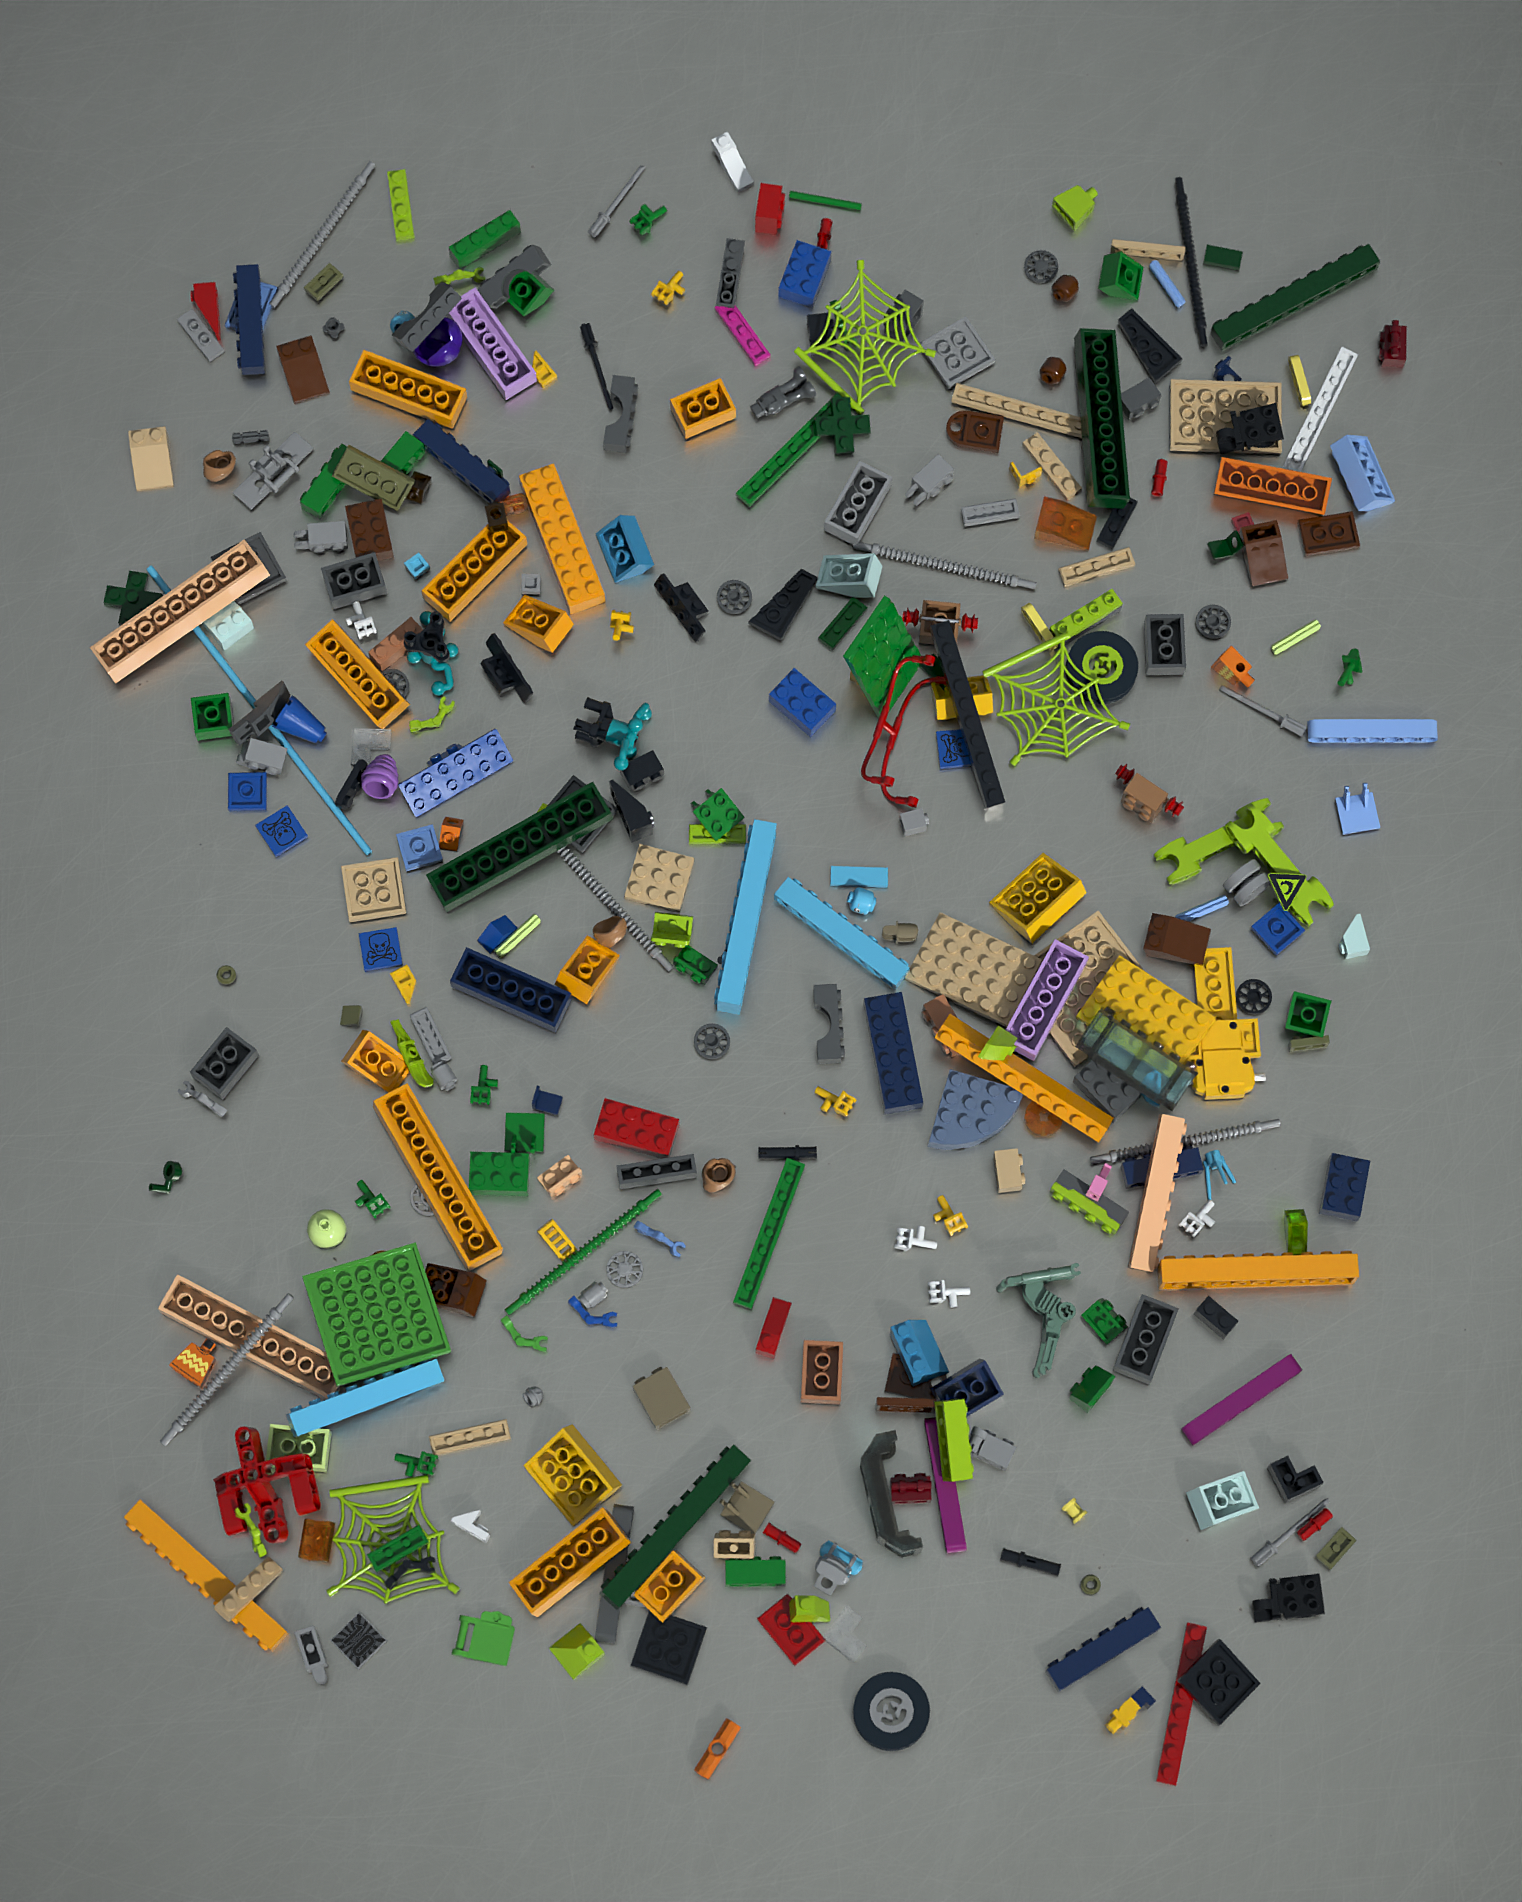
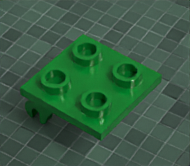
[690,788,745,841]
[504,1113,545,1153]

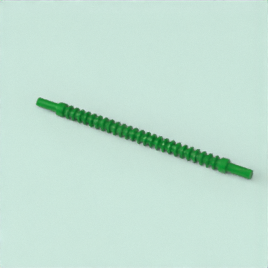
[504,1189,662,1315]

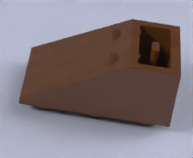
[1239,520,1288,587]
[425,1263,487,1317]

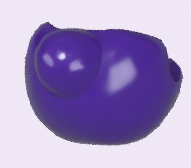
[413,317,463,367]

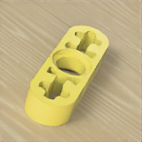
[1288,355,1311,406]
[1021,603,1058,652]

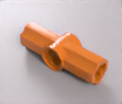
[694,1718,741,1780]

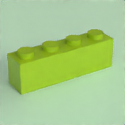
[935,1399,974,1482]

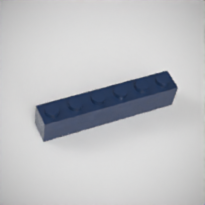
[233,264,265,375]
[413,419,511,504]
[1045,1607,1161,1692]

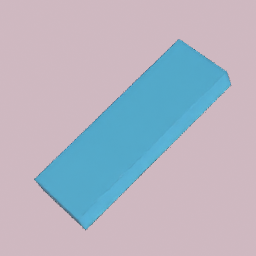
[830,866,888,888]

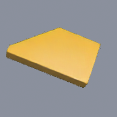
[532,350,557,388]
[390,964,416,1005]

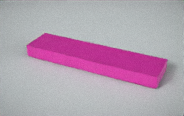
[715,305,770,366]

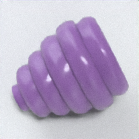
[361,754,398,799]

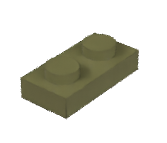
[304,263,343,302]
[1288,1035,1330,1052]
[1315,1527,1357,1570]

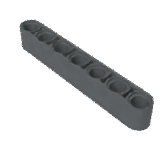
[595,1504,634,1644]

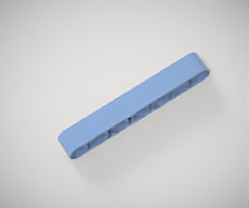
[1307,719,1438,743]

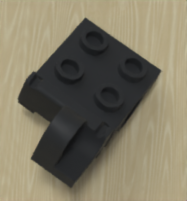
[1216,403,1284,455]
[1252,1573,1325,1623]

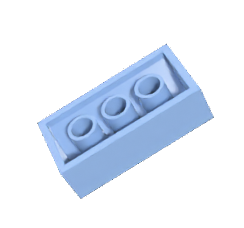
[1330,435,1395,511]

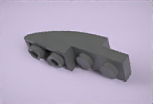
[716,238,745,308]
[229,681,290,745]

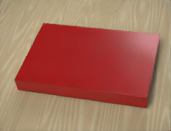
[757,1593,826,1666]

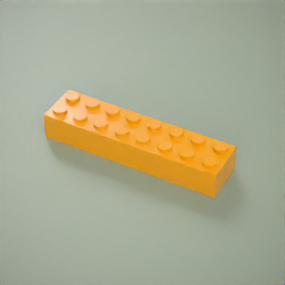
[519,463,605,615]

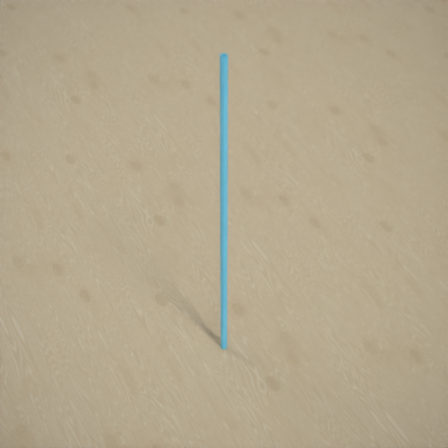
[146,565,372,855]

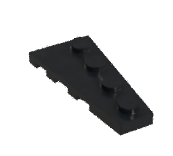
[1118,308,1182,384]
[748,569,818,641]

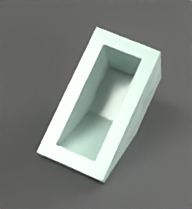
[1339,914,1370,959]

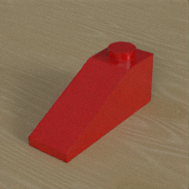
[190,282,221,340]
[756,1297,792,1359]

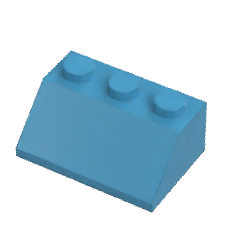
[596,515,654,583]
[890,1320,949,1386]

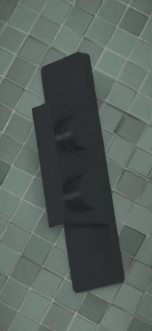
[654,573,709,642]
[480,633,533,703]

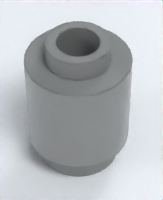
[430,1061,457,1091]
[578,1281,608,1310]

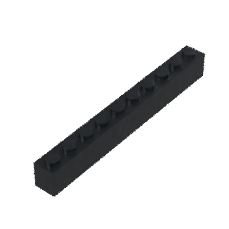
[929,620,1005,809]

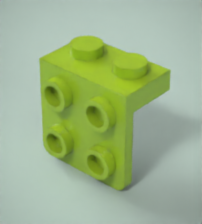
[651,912,693,948]

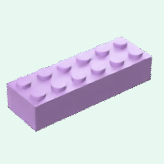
[446,288,537,400]
[1006,939,1089,1061]

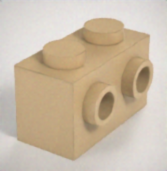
[993,1148,1025,1193]
[714,1530,755,1559]

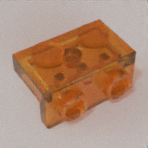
[488,493,528,518]
[298,1519,335,1562]

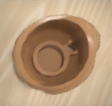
[203,450,236,482]
[593,916,627,948]
[702,1158,736,1193]

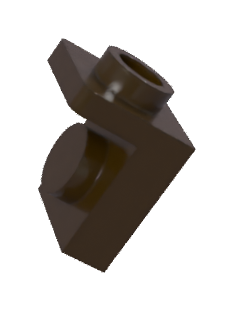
[406,471,432,504]

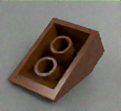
[276,335,330,403]
[1143,913,1211,966]

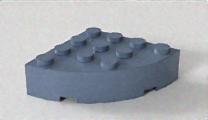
[928,1069,1023,1150]

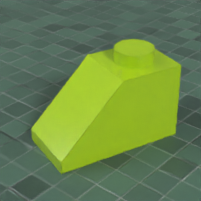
[978,1026,1018,1061]
[789,1595,830,1622]

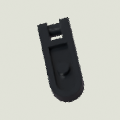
[335,759,368,810]

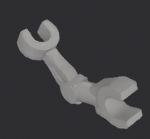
[178,1081,227,1117]

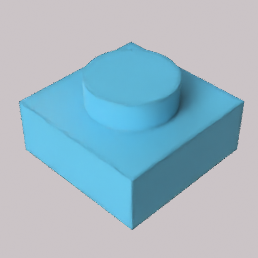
[404,553,430,579]

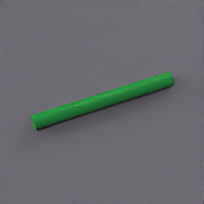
[789,191,862,211]

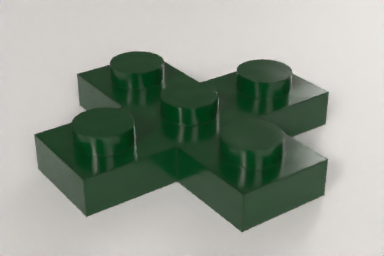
[814,397,871,454]
[103,571,163,626]

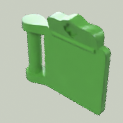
[452,1611,515,1666]

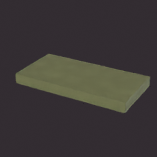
[332,445,415,511]

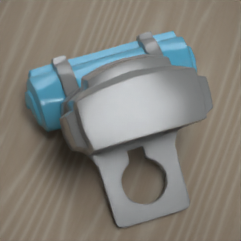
[814,1540,863,1595]

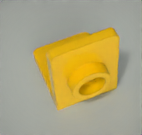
[1009,462,1042,487]

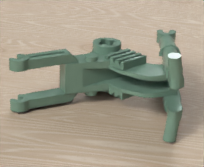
[996,1263,1081,1378]

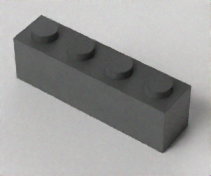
[617,1154,697,1189]

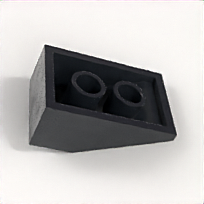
[609,780,655,843]

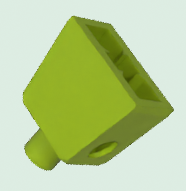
[1052,185,1098,231]

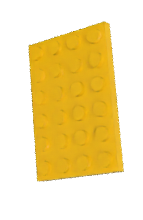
[1076,955,1216,1081]

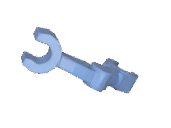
[634,1221,686,1257]

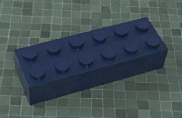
[450,947,572,1033]
[863,992,923,1115]

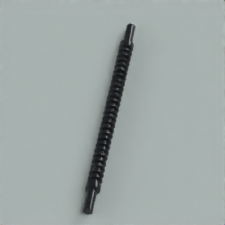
[1175,177,1208,347]

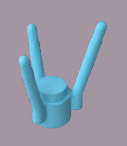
[1203,1150,1236,1200]

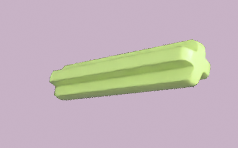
[1271,619,1321,655]
[494,914,541,958]

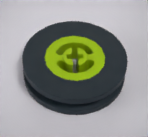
[1066,631,1138,704]

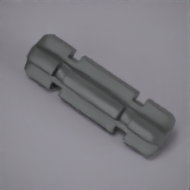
[232,430,269,444]

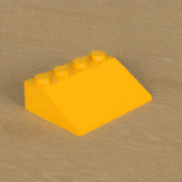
[989,853,1086,943]
[523,1424,622,1526]

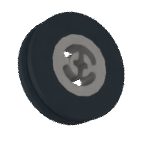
[853,1672,930,1751]

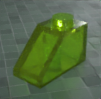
[1284,1209,1308,1255]

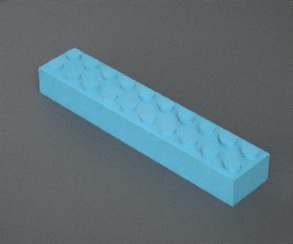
[714,819,777,1015]

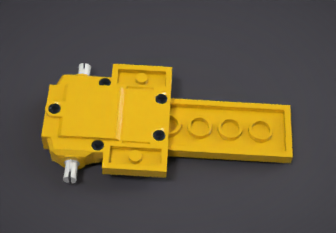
[1180,947,1266,1100]

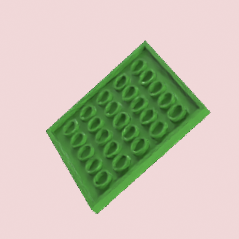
[302,1242,451,1387]

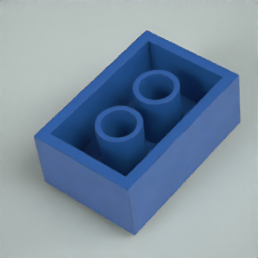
[778,240,832,308]
[769,668,836,737]

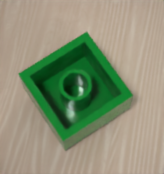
[191,693,234,741]

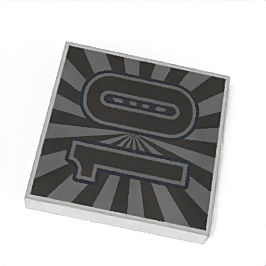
[330,1612,387,1669]

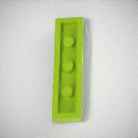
[387,169,414,241]

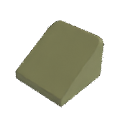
[340,1005,362,1027]

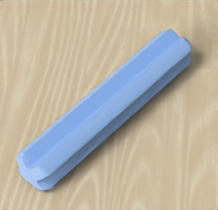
[1149,260,1185,307]
[1175,895,1229,922]

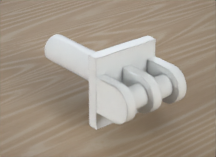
[346,601,377,640]
[1179,1200,1215,1238]
[894,1226,937,1251]
[928,1280,970,1308]

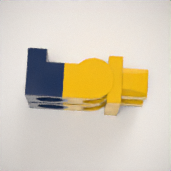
[1104,1686,1156,1734]

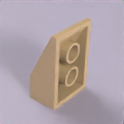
[128,426,174,491]

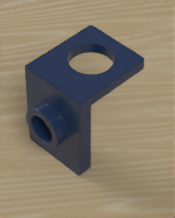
[1213,356,1242,381]
[532,1085,563,1115]

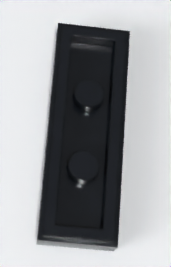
[1096,498,1138,550]

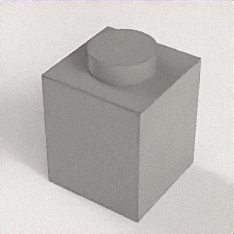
[899,808,929,837]

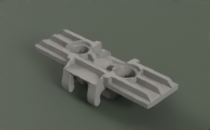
[232,432,314,510]

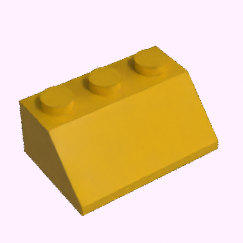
[931,675,993,720]

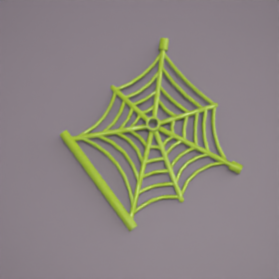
[794,260,936,415]
[982,631,1130,767]
[326,1475,460,1604]

